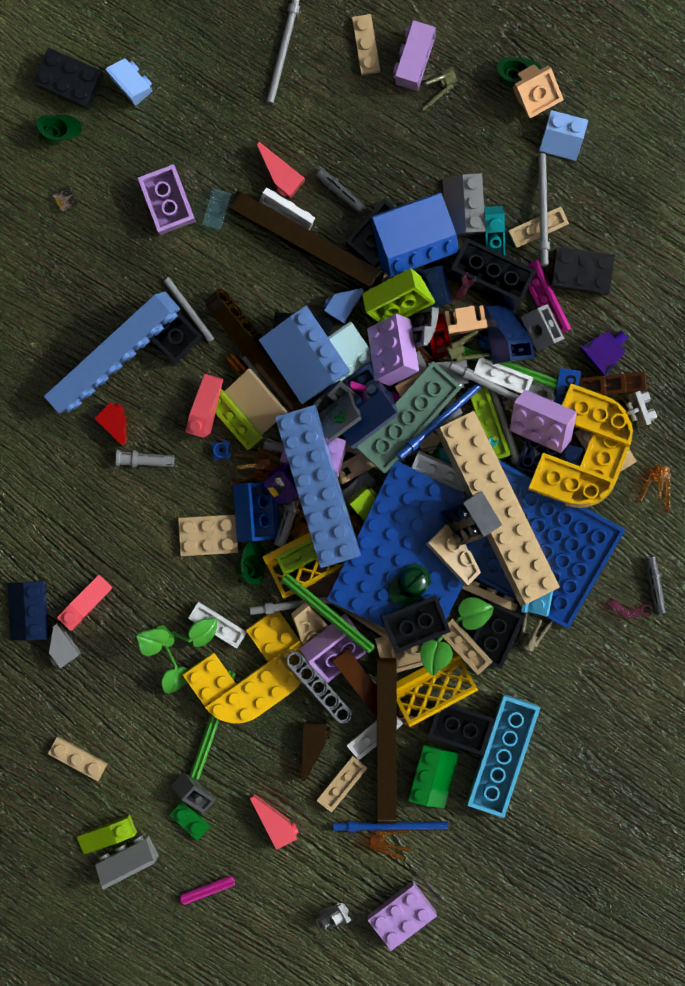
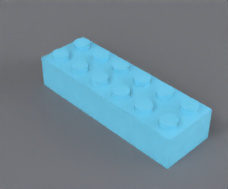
[466,693,540,818]

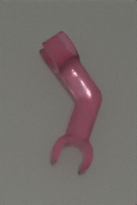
[455,272,476,301]
[608,598,652,619]

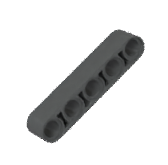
[281,649,351,724]

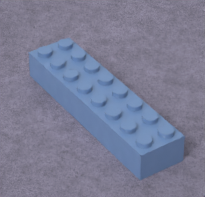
[44,292,180,414]
[275,405,361,568]

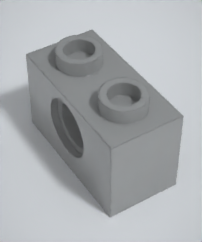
[521,304,564,352]

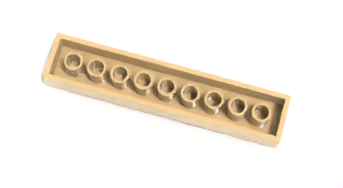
[435,411,560,605]

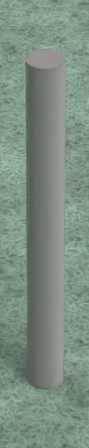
[163,277,215,343]

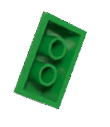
[408,743,460,808]

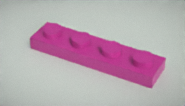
[526,260,571,333]

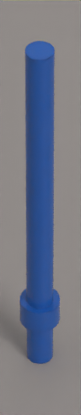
[396,383,483,460]
[333,821,448,833]

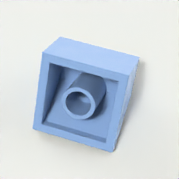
[105,59,152,106]
[539,110,588,161]

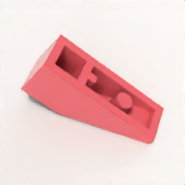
[257,142,305,199]
[185,374,223,438]
[57,575,113,631]
[250,794,299,850]

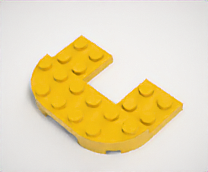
[529,384,633,508]
[182,611,307,723]

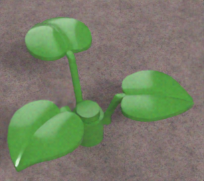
[420,597,494,676]
[135,617,217,694]

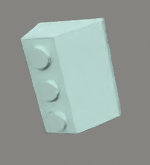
[328,321,372,382]

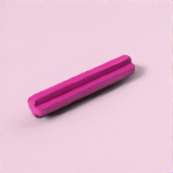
[180,876,235,905]

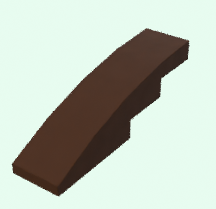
[579,372,647,395]
[332,648,377,717]

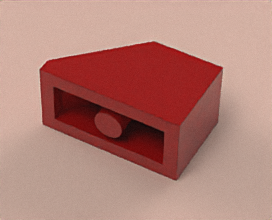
[429,312,450,360]
[94,402,127,446]

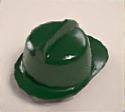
[496,58,542,88]
[36,115,82,145]
[235,541,266,585]
[388,564,431,606]

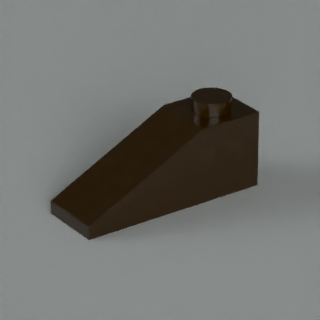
[301,721,330,781]

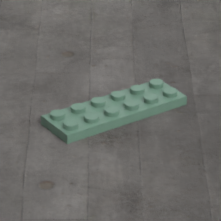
[356,361,462,474]

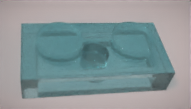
[202,188,232,231]

